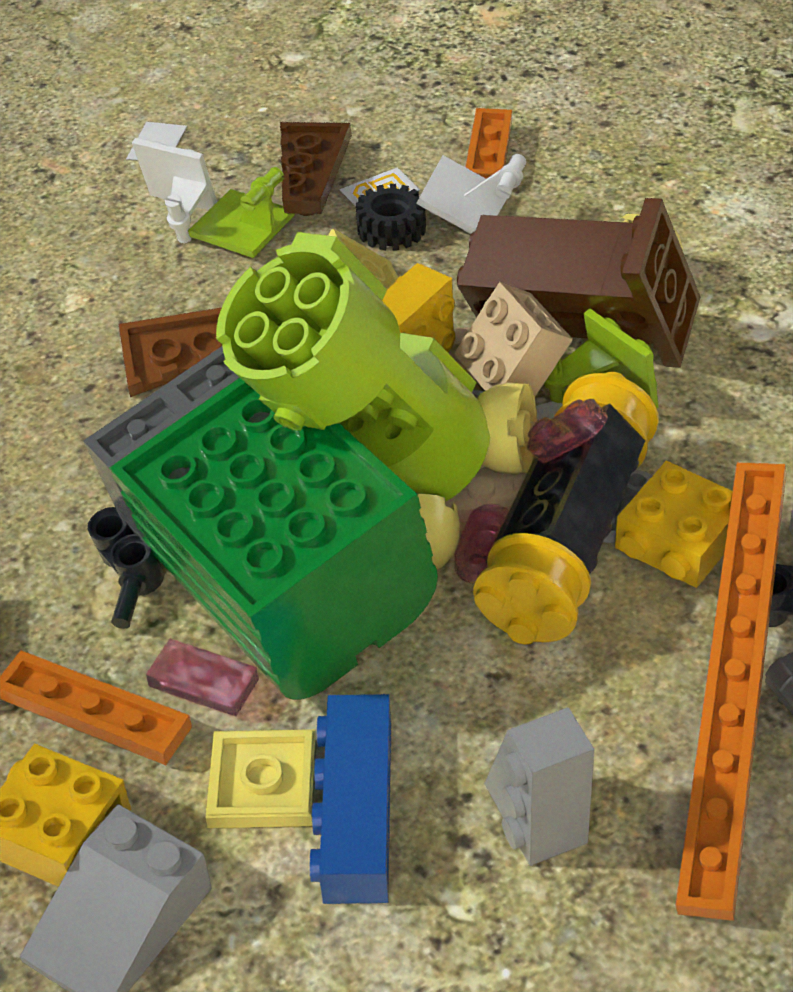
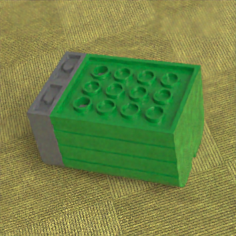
[83,346,438,700]

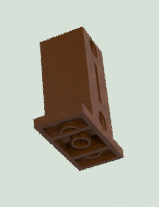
[457,198,701,368]

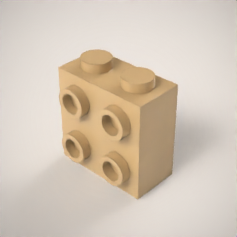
[454,282,573,396]

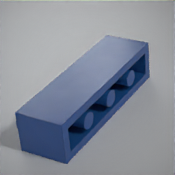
[310,694,391,904]

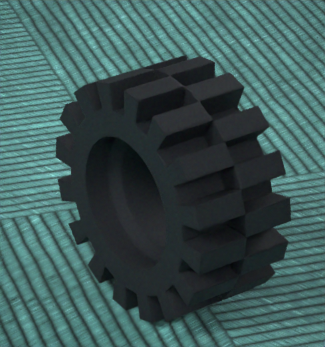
[356,184,426,251]

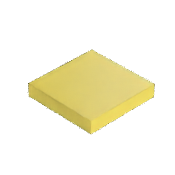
[206,729,317,828]

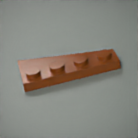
[119,307,222,397]

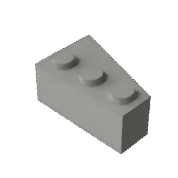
[484,707,595,866]

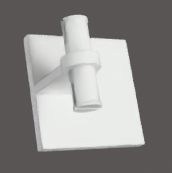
[132,138,217,243]
[416,154,527,234]

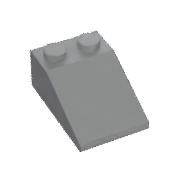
[20,804,212,992]

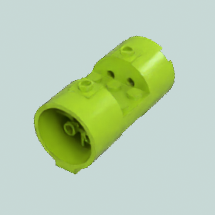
[216,232,490,502]

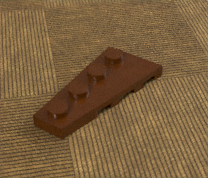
[280,122,352,216]

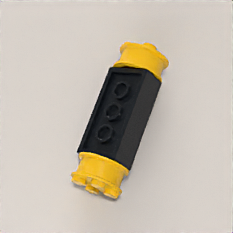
[473,372,659,645]

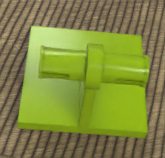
[188,167,295,258]
[544,309,659,408]

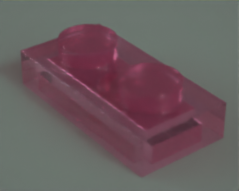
[146,638,259,717]

